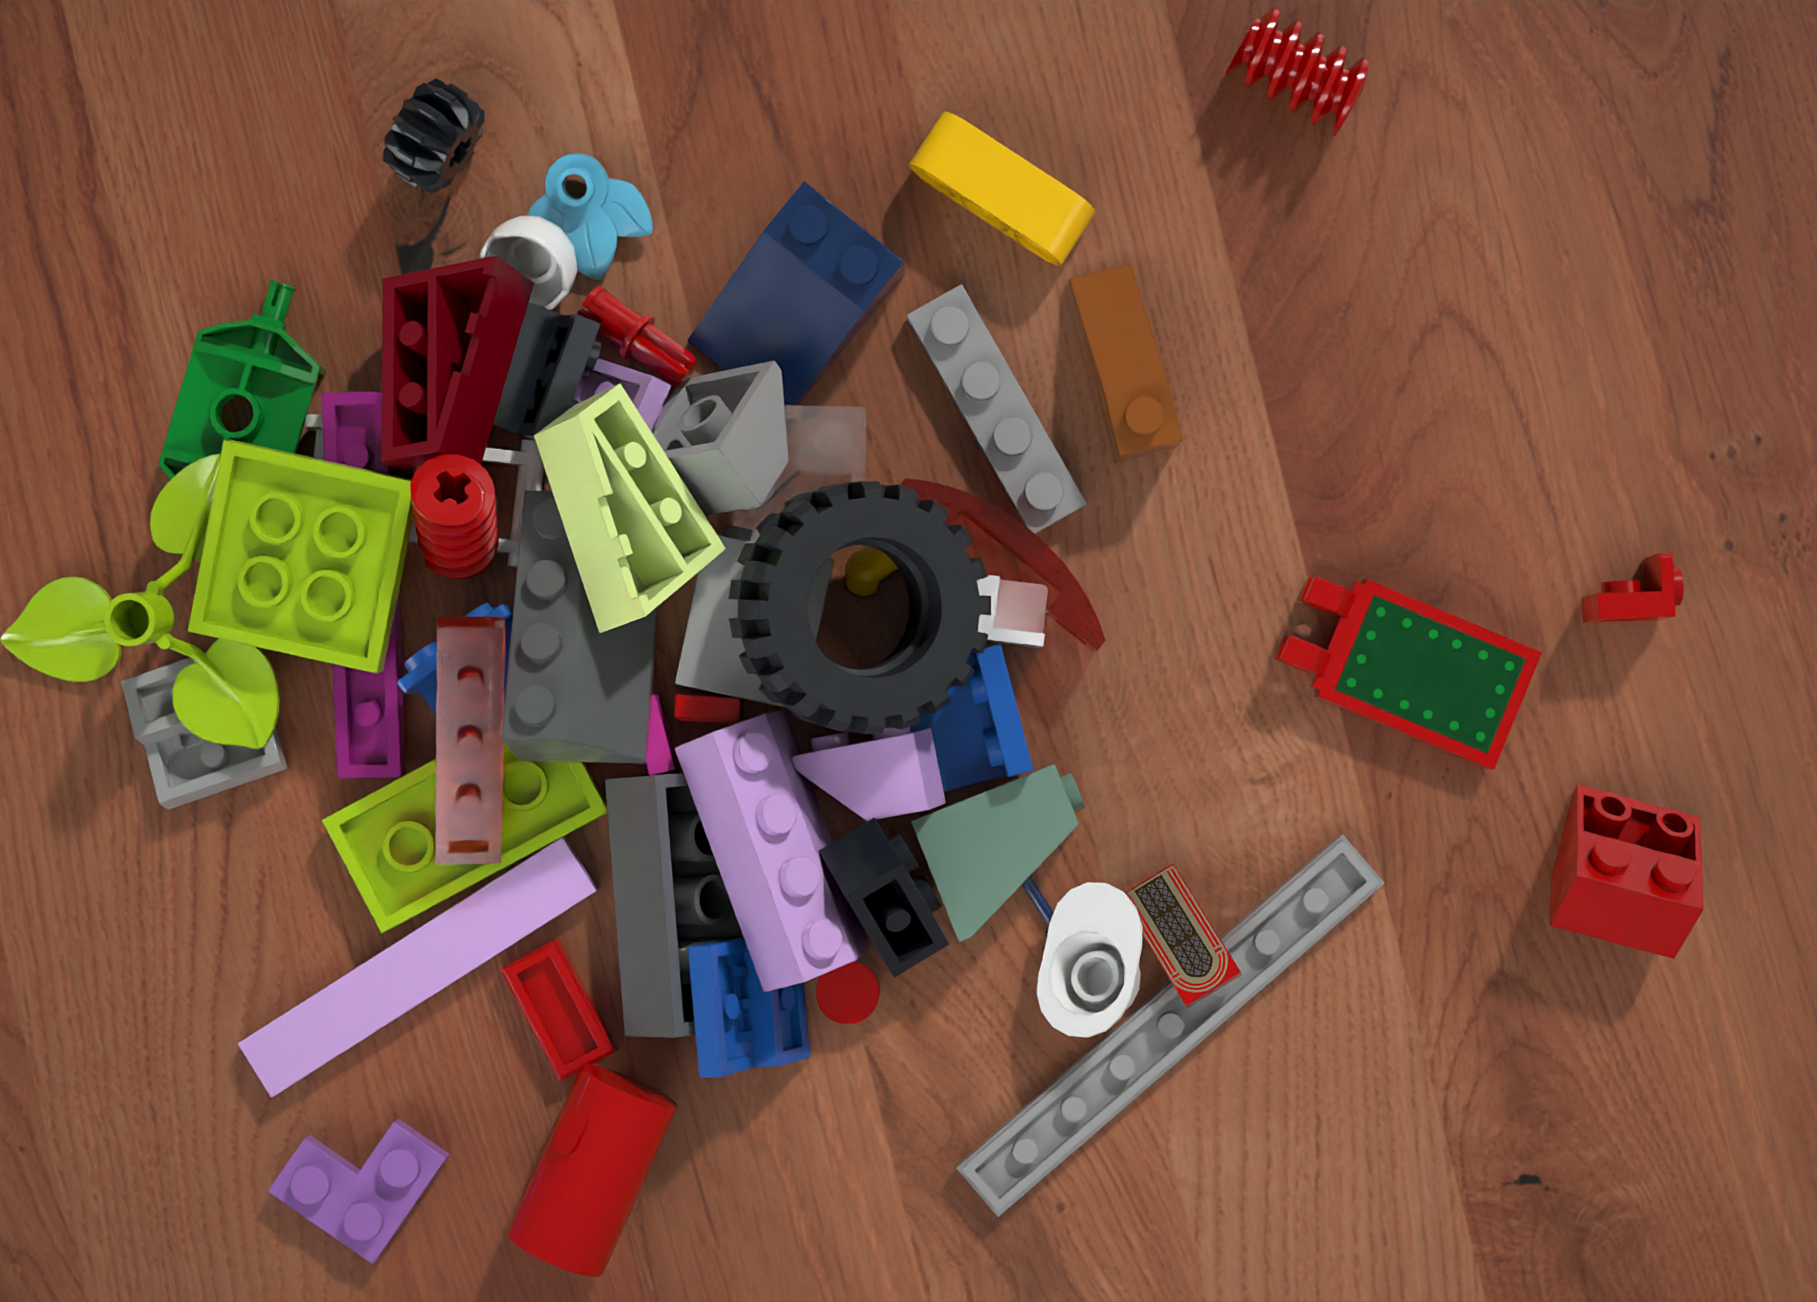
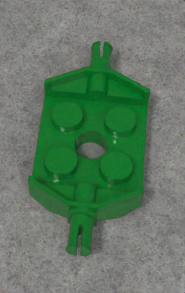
[158,280,327,479]

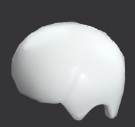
[479,216,578,310]

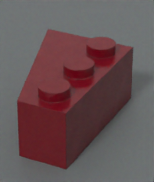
[381,255,534,478]

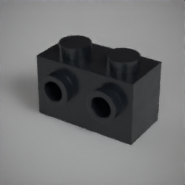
[819,817,950,978]

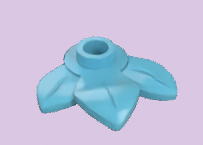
[528,153,653,280]

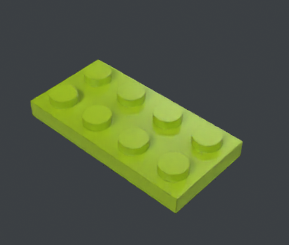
[322,723,608,933]

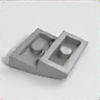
[121,652,288,810]

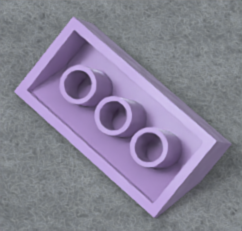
[675,709,871,992]

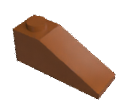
[1069,264,1183,463]

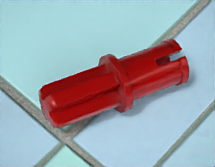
[577,285,697,387]

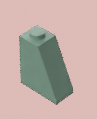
[911,764,1085,942]

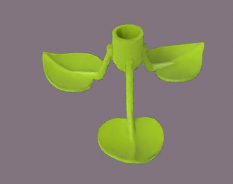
[0,454,280,749]

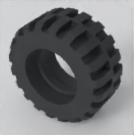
[729,481,991,734]

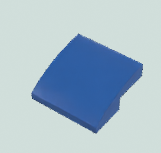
[688,937,810,1078]

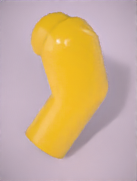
[845,546,899,597]

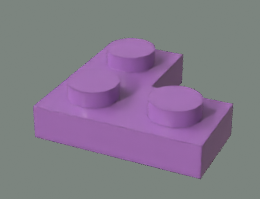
[268,1118,450,1264]

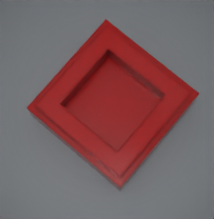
[674,695,744,724]

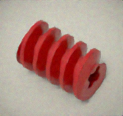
[1225,6,1369,136]
[410,454,499,580]

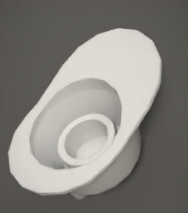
[1036,882,1143,1038]

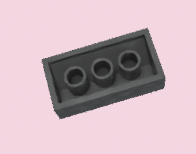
[501,490,659,763]
[605,773,743,1038]

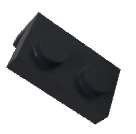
[493,303,601,440]

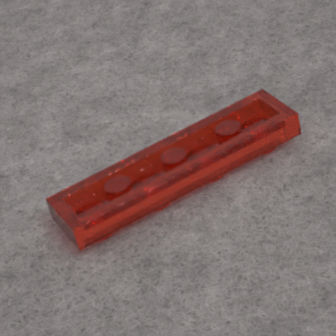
[435,617,505,864]

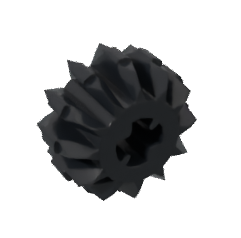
[383,78,485,194]

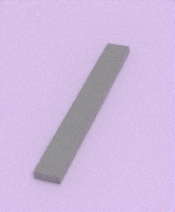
[956,834,1384,1217]

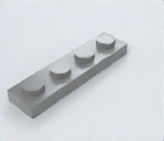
[907,284,1087,537]

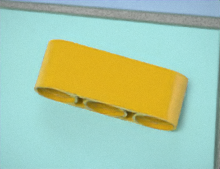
[908,111,1096,266]

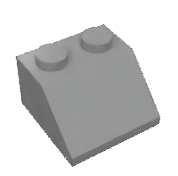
[651,361,789,517]

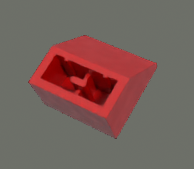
[1550,784,1704,959]

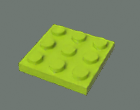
[188,440,414,674]

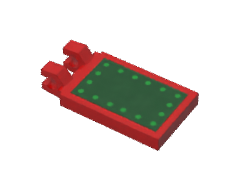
[1274,576,1542,770]

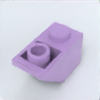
[792,727,946,821]

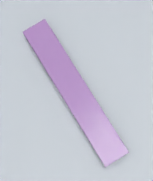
[238,836,598,1098]

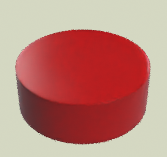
[816,960,880,1025]

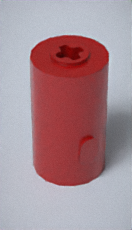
[507,1063,678,1277]

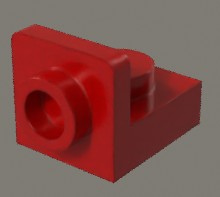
[1582,553,1684,623]

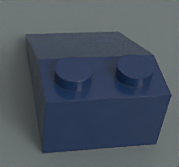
[687,181,905,421]

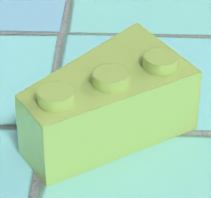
[534,383,726,633]

